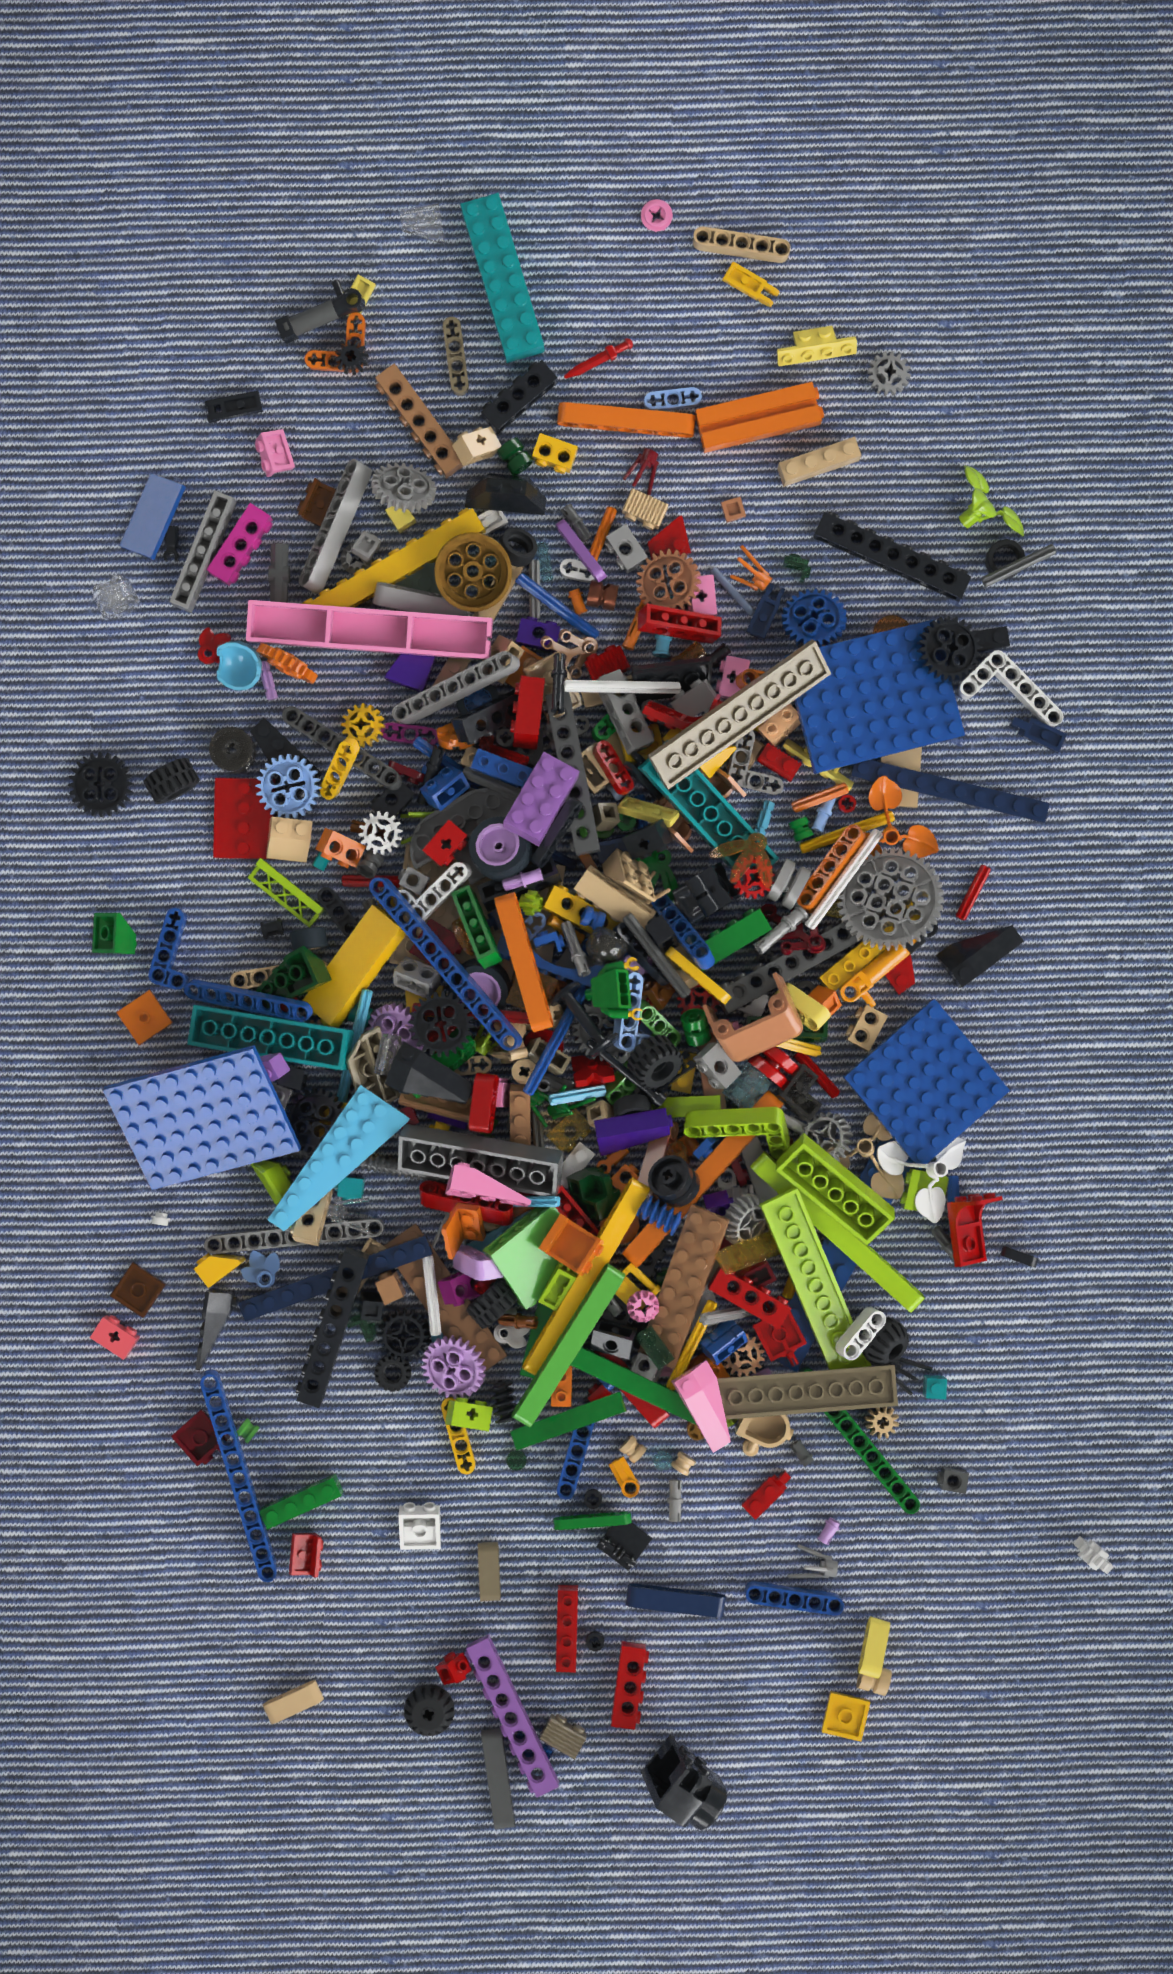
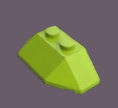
[251,1160,296,1228]

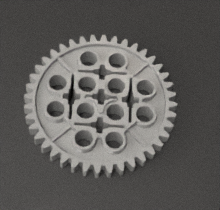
[837,848,944,951]

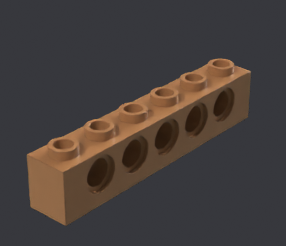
[375,363,464,479]

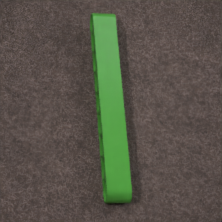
[512,1263,625,1427]

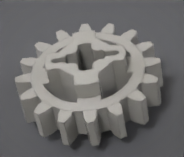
[867,351,911,396]

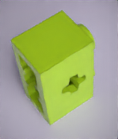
[445,1397,493,1432]

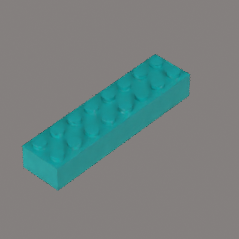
[460,192,545,363]
[638,740,779,881]
[187,1005,354,1070]

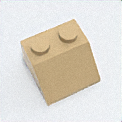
[266,817,312,863]

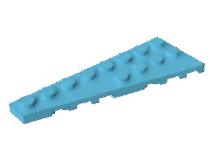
[267,1085,410,1231]

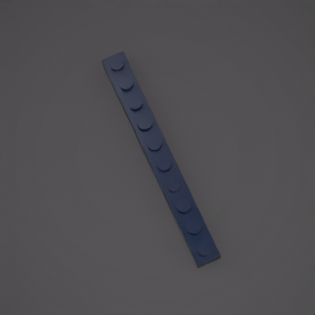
[850,760,1050,823]
[238,1235,433,1322]

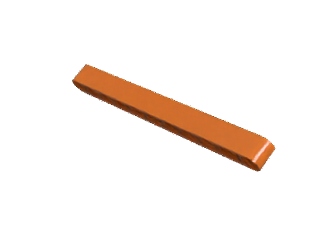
[622,1090,784,1268]

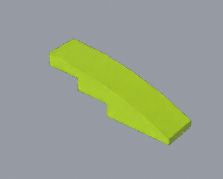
[650,1095,721,1117]
[538,1235,597,1311]

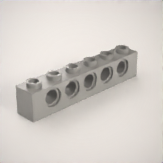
[169,490,237,613]

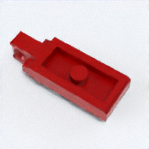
[741,1470,791,1520]

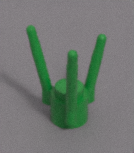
[547,1085,596,1120]
[531,1088,570,1128]

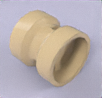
[619,1435,647,1464]

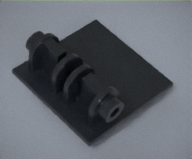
[596,1523,653,1571]

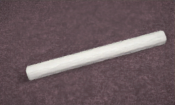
[564,680,681,694]
[805,829,883,930]

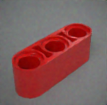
[469,1072,499,1134]

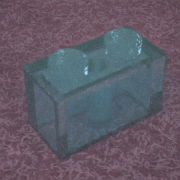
[722,1062,771,1108]

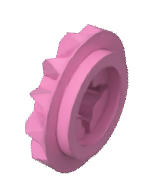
[641,199,673,232]
[627,1290,659,1323]

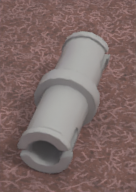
[667,1479,683,1522]

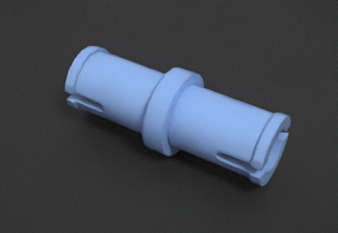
[811,798,836,833]

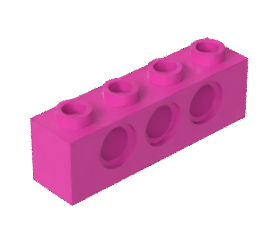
[206,503,273,587]

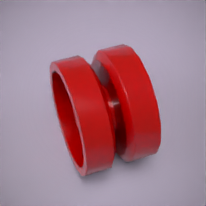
[747,1046,799,1089]

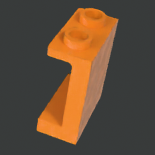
[539,1214,604,1276]

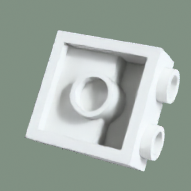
[399,1502,441,1550]

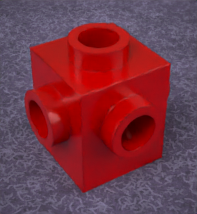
[435,1652,472,1685]

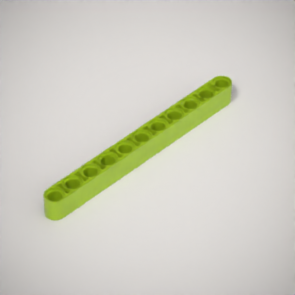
[750,1151,925,1313]

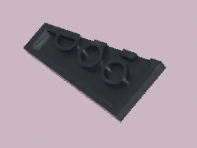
[250,717,322,798]

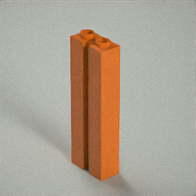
[695,381,824,453]

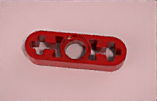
[593,740,634,795]

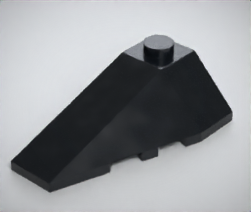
[935,925,1024,988]

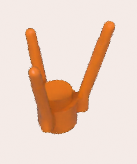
[730,545,772,591]

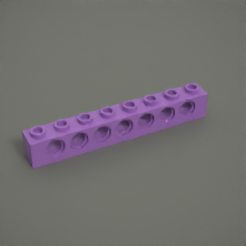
[465,1634,559,1797]

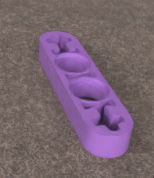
[555,519,607,583]

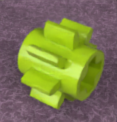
[519,890,543,916]

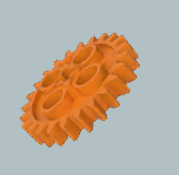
[256,642,318,684]

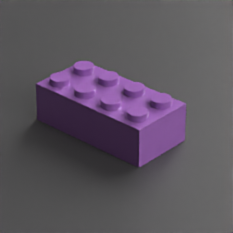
[503,752,580,847]

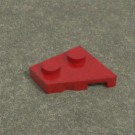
[884,955,915,995]

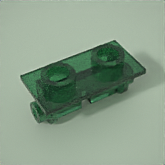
[635,1326,675,1371]

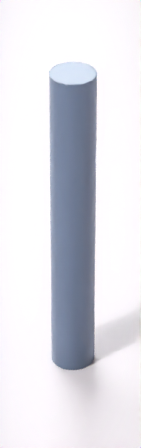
[710,567,755,616]

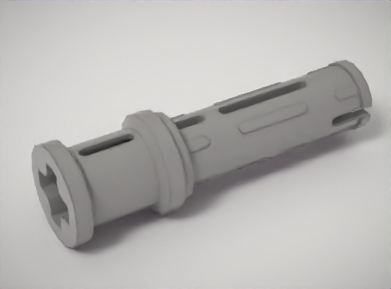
[754,905,809,954]

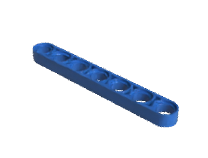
[184,979,313,1022]

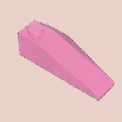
[445,1162,531,1207]
[671,1360,731,1453]

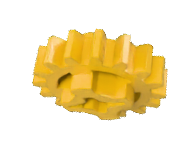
[341,703,385,748]

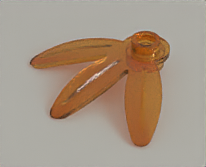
[709,833,773,888]

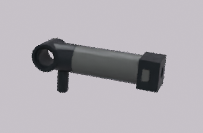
[275,279,365,344]

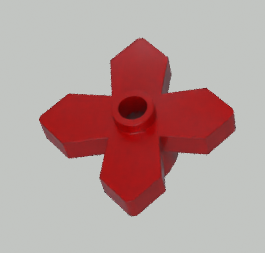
[571,1055,615,1087]

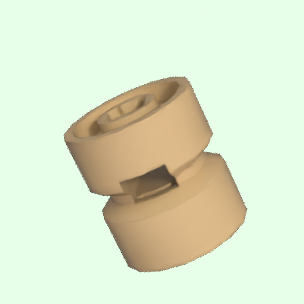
[857,1668,892,1696]

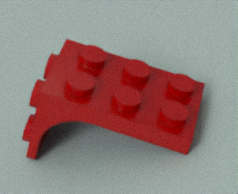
[642,694,723,730]
[947,1193,1003,1267]

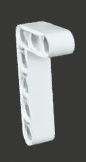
[957,650,1063,728]

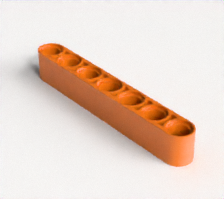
[557,402,696,438]
[494,892,554,1032]

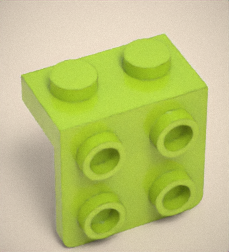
[900,1168,949,1211]

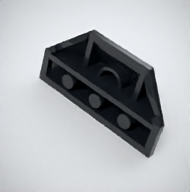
[465,473,546,515]

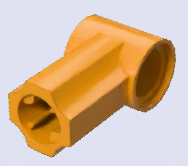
[608,1456,640,1498]

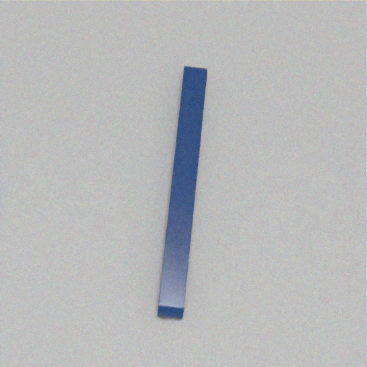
[369,877,522,1051]
[200,1369,277,1582]

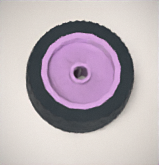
[469,816,532,881]
[449,958,511,1021]

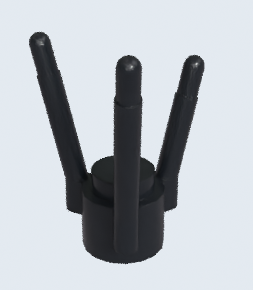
[890,1357,933,1395]

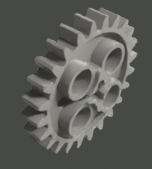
[371,462,437,513]

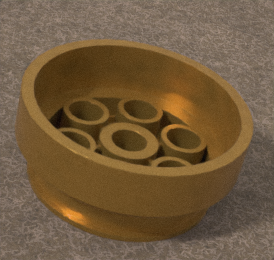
[434,532,512,612]

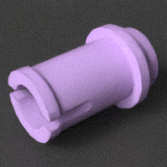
[817,1517,840,1545]

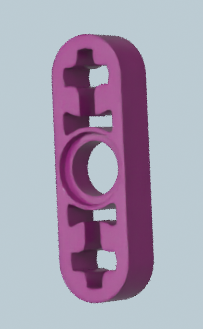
[381,722,438,746]

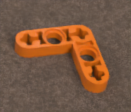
[305,312,366,373]

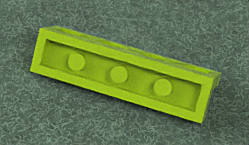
[247,858,325,928]

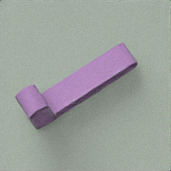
[453,1245,503,1281]

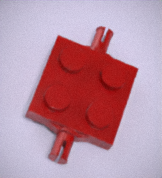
[752,1302,807,1367]

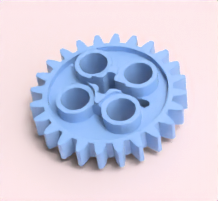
[255,754,322,819]

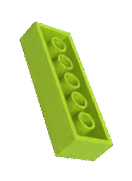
[776,1133,895,1245]

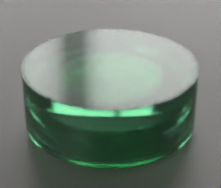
[506,1449,527,1471]

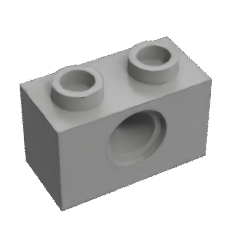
[605,524,648,574]
[693,1042,742,1089]

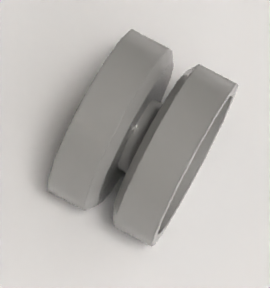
[766,858,812,910]

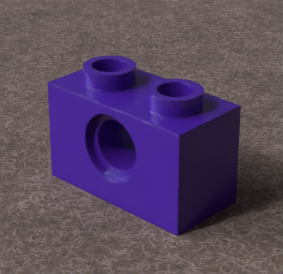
[516,616,561,653]

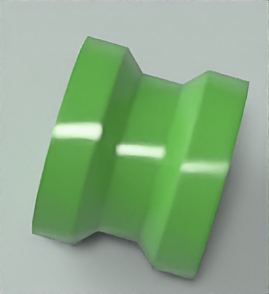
[237,1418,260,1444]

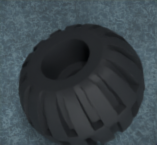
[862,1317,909,1366]
[404,1684,455,1736]

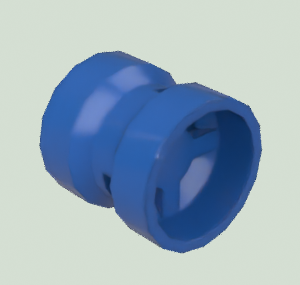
[580,905,606,932]

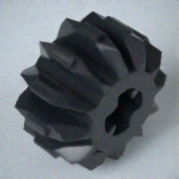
[335,340,369,376]

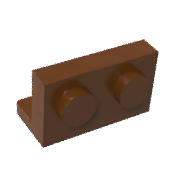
[297,478,336,527]
[642,969,676,1011]

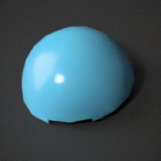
[217,641,262,690]

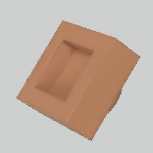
[721,497,746,523]

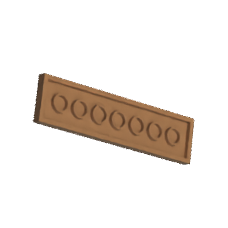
[638,1204,730,1369]
[384,1223,507,1373]

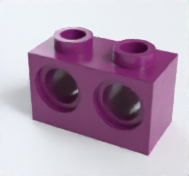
[438,1271,480,1307]

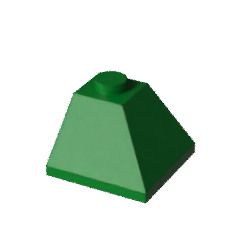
[92,913,137,954]

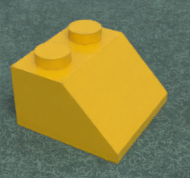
[194,1253,246,1288]

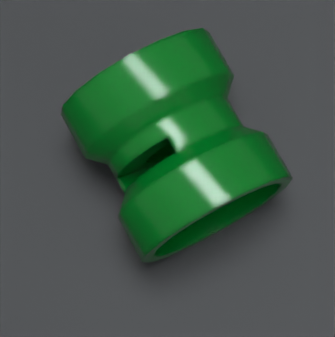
[788,816,814,842]

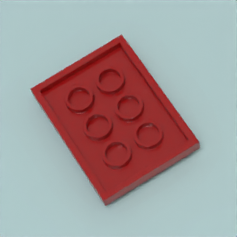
[213,778,276,859]

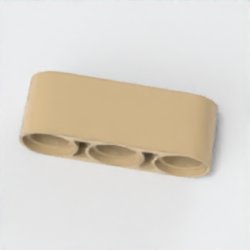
[263,1680,324,1724]

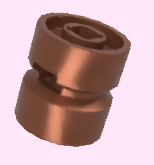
[586,580,619,611]

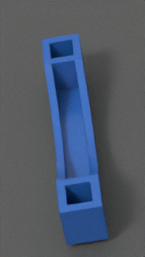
[497,932,604,989]

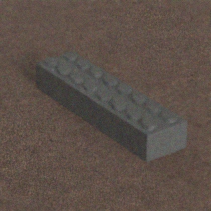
[398,1124,564,1196]

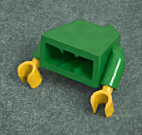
[585,957,643,1020]

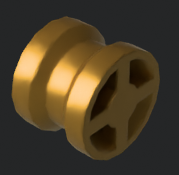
[687,1422,704,1440]

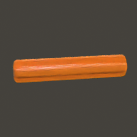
[589,506,617,561]
[791,782,849,813]

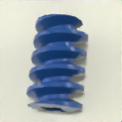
[636,1195,682,1236]

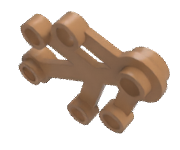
[523,629,598,679]

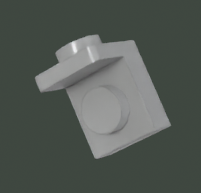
[351,531,381,562]

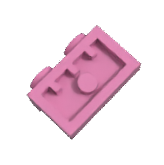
[255,429,295,477]

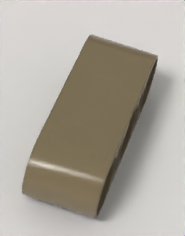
[478,1542,501,1602]

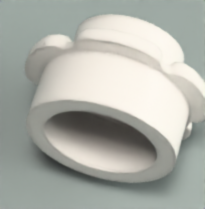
[151,1212,171,1226]

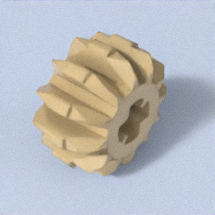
[865,1407,899,1439]

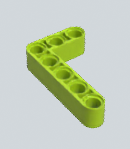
[684,1107,790,1159]

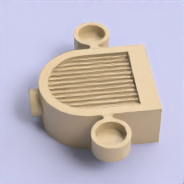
[735,1415,794,1456]

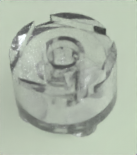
[93,574,140,620]

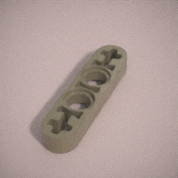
[443,317,469,396]

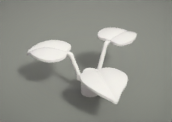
[877,1137,966,1223]

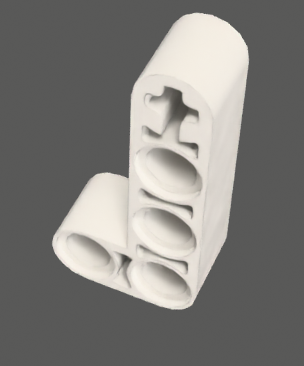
[393,862,472,921]

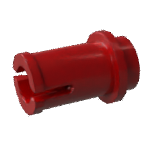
[474,1279,497,1294]

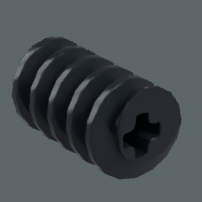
[488,1379,517,1424]

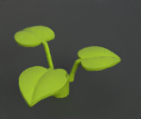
[959,465,1024,537]

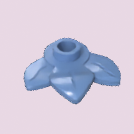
[241,1251,280,1289]

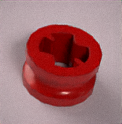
[838,795,856,813]

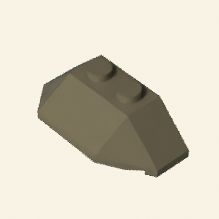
[346,1026,400,1104]

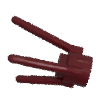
[623,448,659,496]

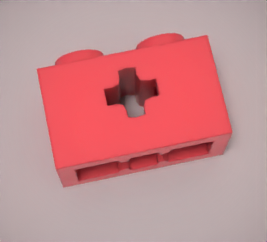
[90,1315,140,1360]

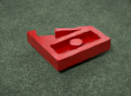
[647,515,691,561]

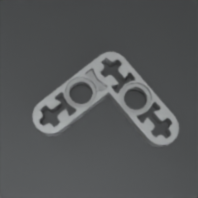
[727,731,784,795]

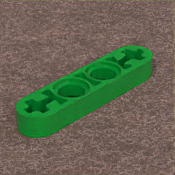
[553,1511,632,1530]

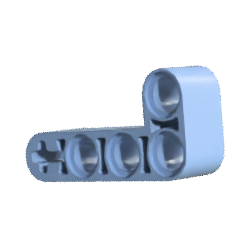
[613,971,651,1052]

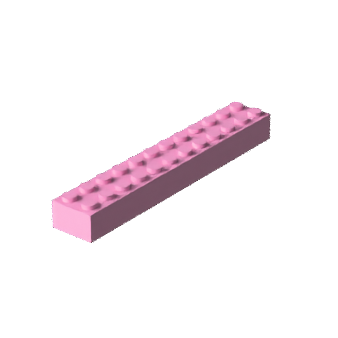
[246,600,493,660]

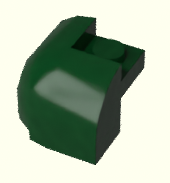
[566,1167,620,1221]

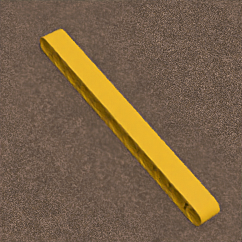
[522,1178,650,1376]

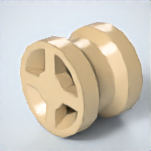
[671,1451,696,1476]

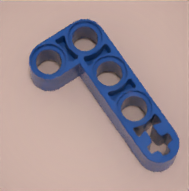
[148,908,189,990]

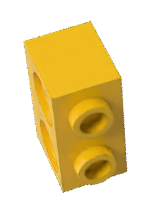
[532,433,578,474]

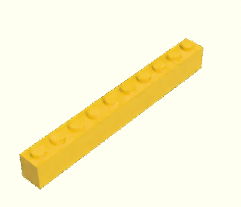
[302,508,486,608]

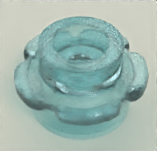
[653,1451,673,1471]

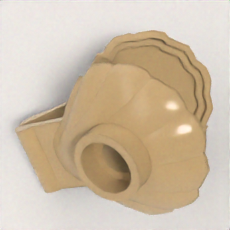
[489,1022,528,1064]

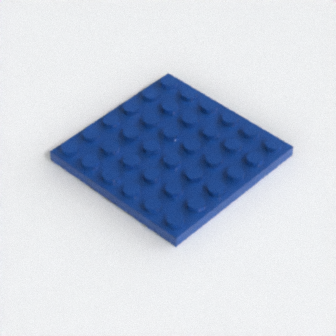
[843,999,1010,1169]

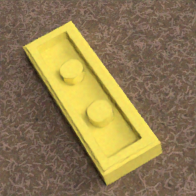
[617,796,679,828]

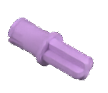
[502,868,544,891]

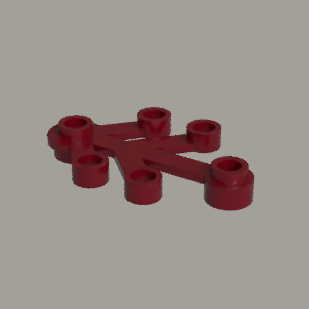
[761,904,826,955]

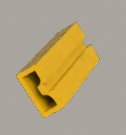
[302,905,406,1028]

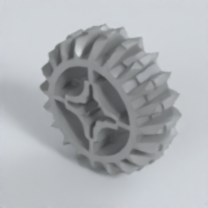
[799,1112,853,1162]
[723,1192,767,1247]

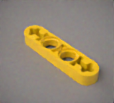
[319,737,360,800]
[665,946,732,1005]
[441,1396,476,1474]

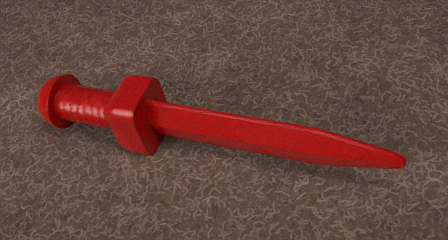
[564,338,633,379]

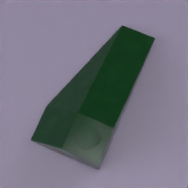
[256,946,332,1014]

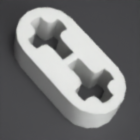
[560,559,595,583]

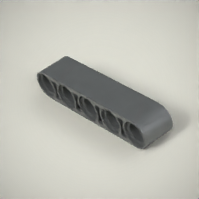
[481,1728,515,1830]

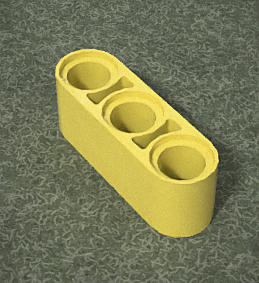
[772,982,831,1031]
[858,1616,890,1679]

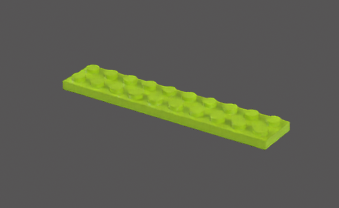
[759,1187,872,1370]

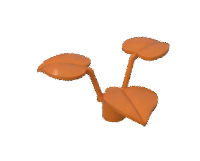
[852,776,939,860]

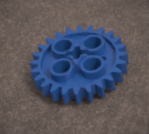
[782,588,847,647]

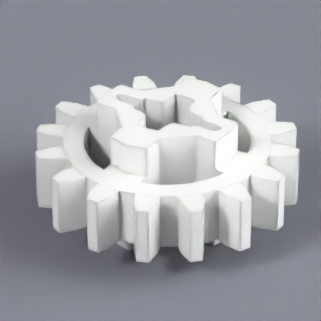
[359,811,403,855]
[1073,1536,1114,1574]

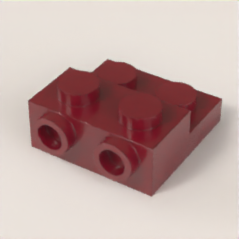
[409,918,465,969]
[171,1408,230,1467]

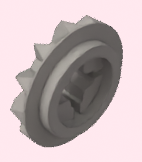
[340,543,373,574]

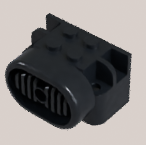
[641,1734,727,1830]

